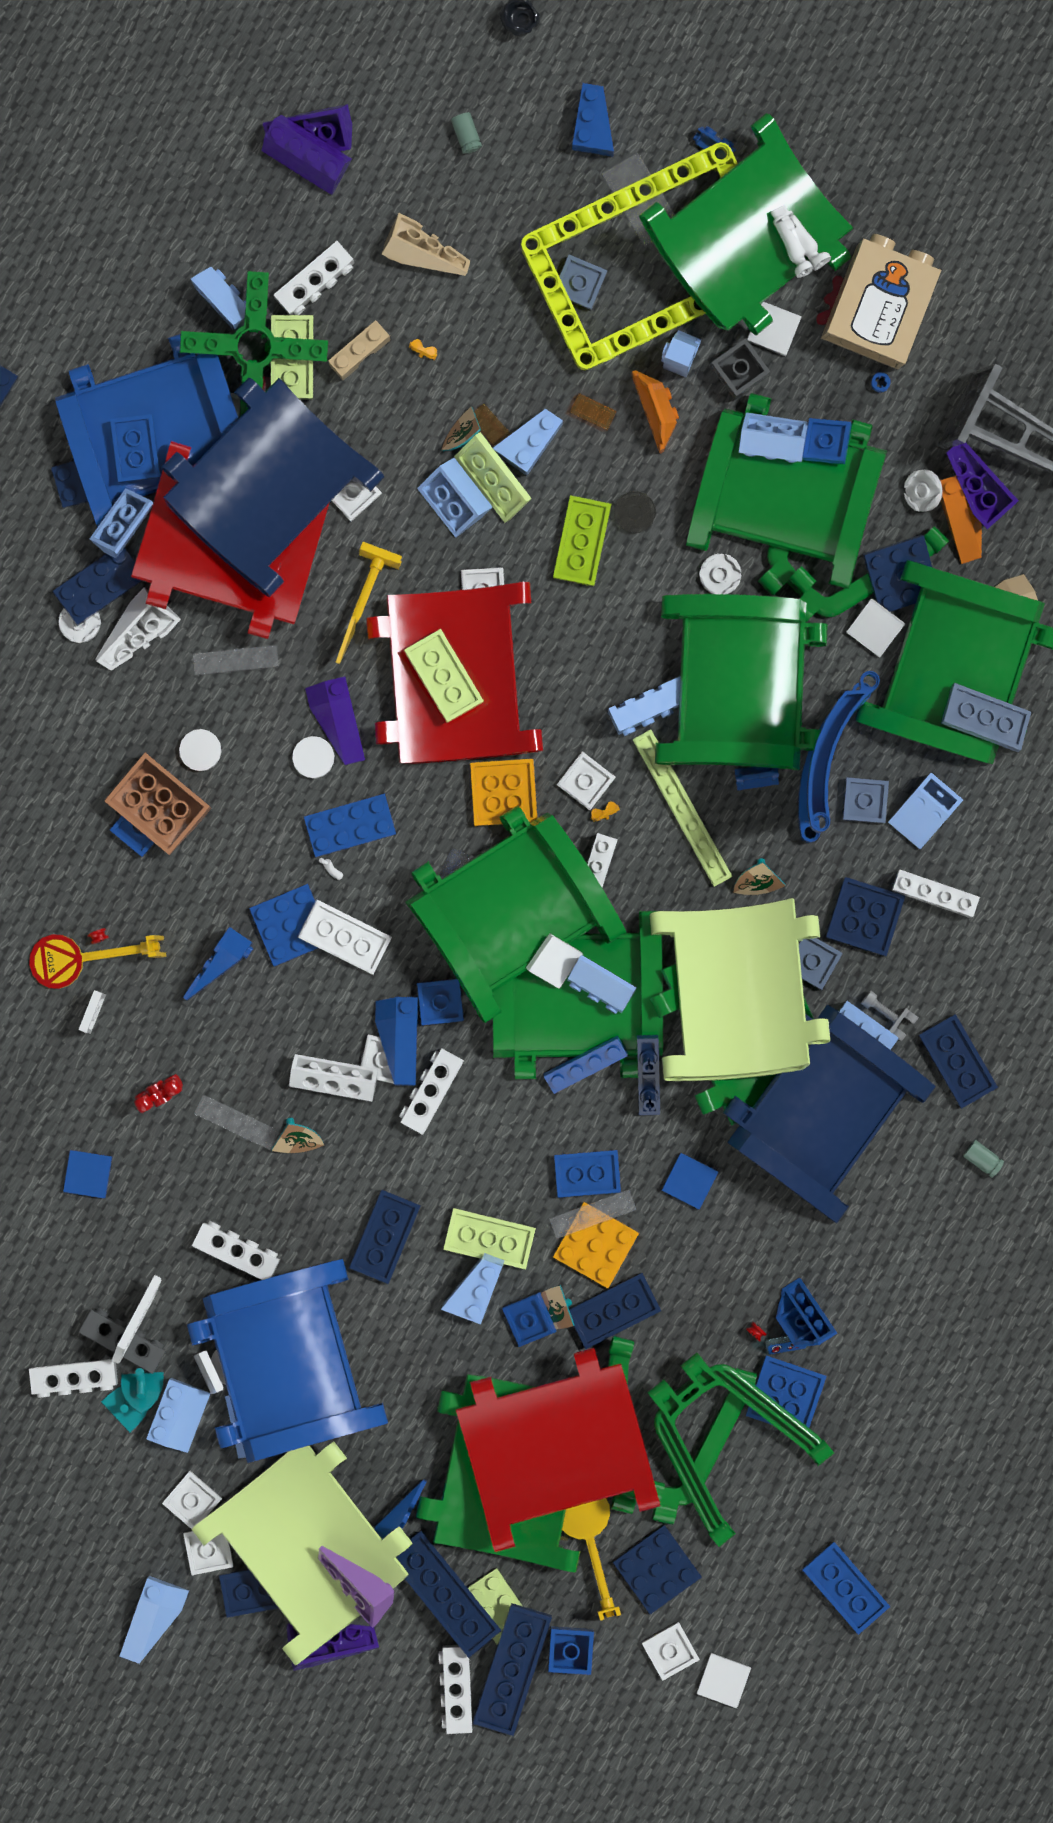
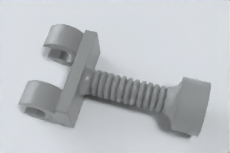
[861,990,919,1041]

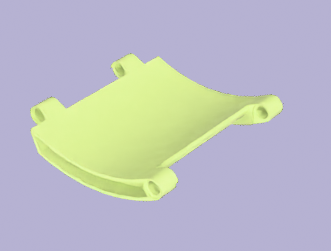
[650,898,830,1081]
[191,1442,413,1666]

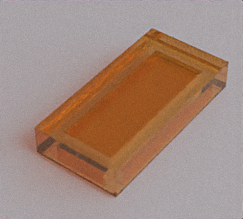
[570,393,617,431]
[474,404,511,447]

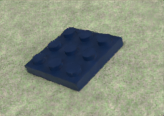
[863,535,932,612]
[826,877,905,956]
[613,1525,702,1614]

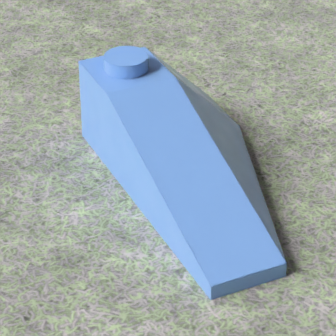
[120,1576,189,1664]

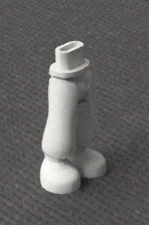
[771,205,831,278]

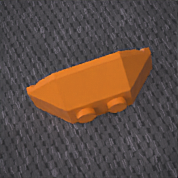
[631,370,679,453]

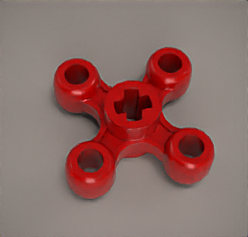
[134,1074,183,1113]

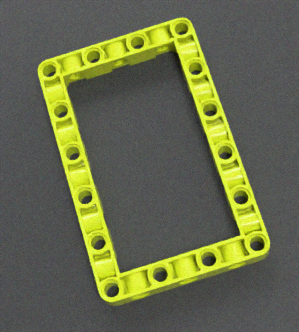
[521,142,738,370]

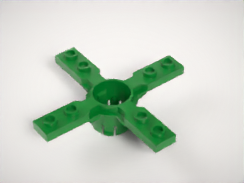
[179,271,328,418]

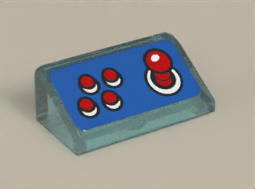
[764,1336,808,1355]

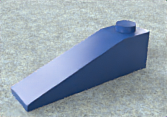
[183,927,254,1000]
[375,997,418,1086]
[374,1479,427,1540]

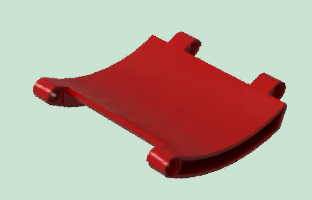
[131,441,329,639]
[366,582,543,764]
[456,1348,661,1552]

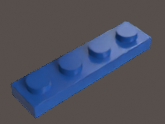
[544,1036,628,1094]

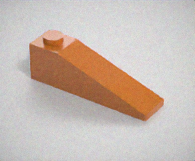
[940,476,982,564]

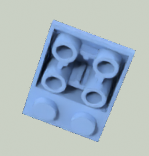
[888,773,963,849]

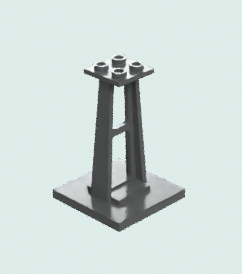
[937,364,1053,473]

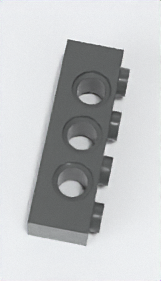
[79,1308,167,1374]

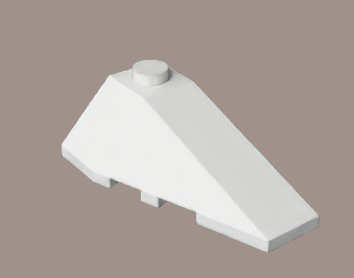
[96,588,181,670]

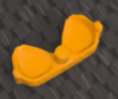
[409,339,437,360]
[591,801,620,822]

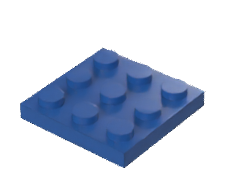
[249,884,318,967]
[746,1355,827,1428]

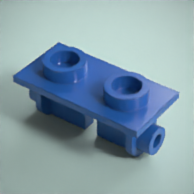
[693,126,736,160]
[734,767,779,790]

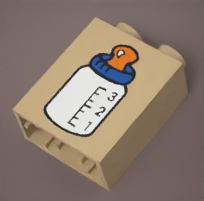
[821,234,941,369]

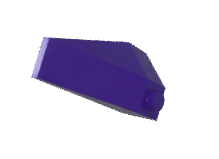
[263,104,352,151]
[947,442,1019,529]
[305,677,365,765]
[287,1623,379,1671]

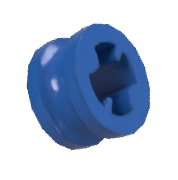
[871,373,891,393]

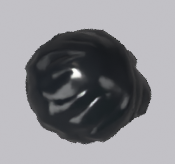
[500,0,540,36]

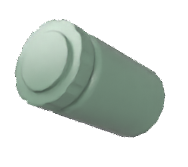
[451,112,482,154]
[963,1140,1004,1178]

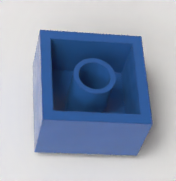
[548,1626,594,1675]

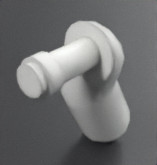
[319,858,343,880]

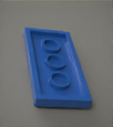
[304,794,396,857]
[802,1541,890,1635]

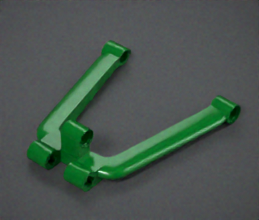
[758,526,949,622]
[608,1336,757,1525]
[647,1352,834,1547]

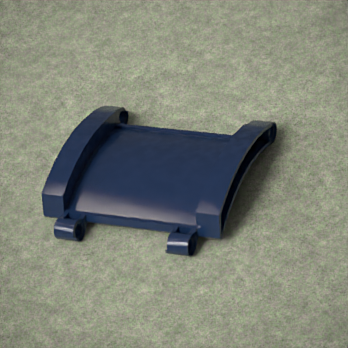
[162,378,384,597]
[722,1004,936,1223]

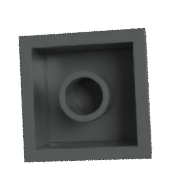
[711,338,770,400]

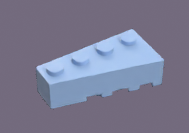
[608,676,681,736]

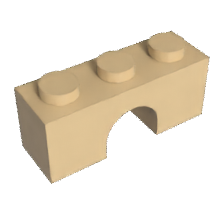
[328,320,390,380]

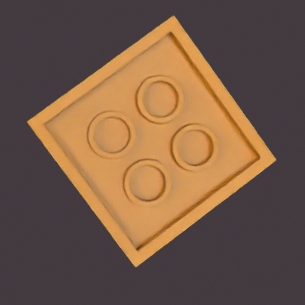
[470,759,537,826]
[553,1202,639,1288]

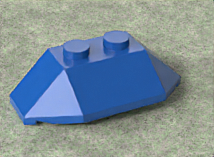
[776,1278,837,1348]

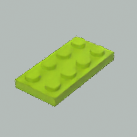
[553,495,611,587]

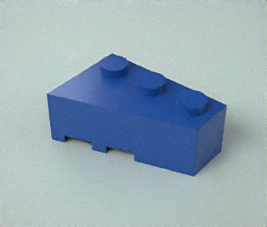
[572,83,614,157]

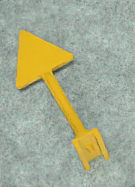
[336,542,402,664]

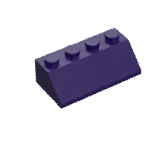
[261,115,352,195]

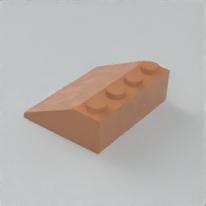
[105,753,212,855]

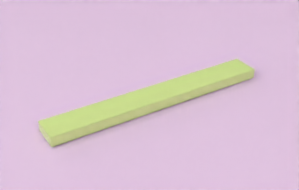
[633,730,732,887]

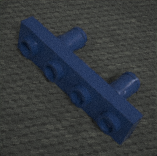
[637,1035,660,1115]

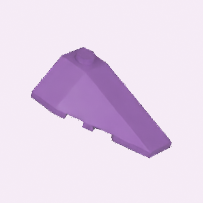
[318,1546,394,1628]

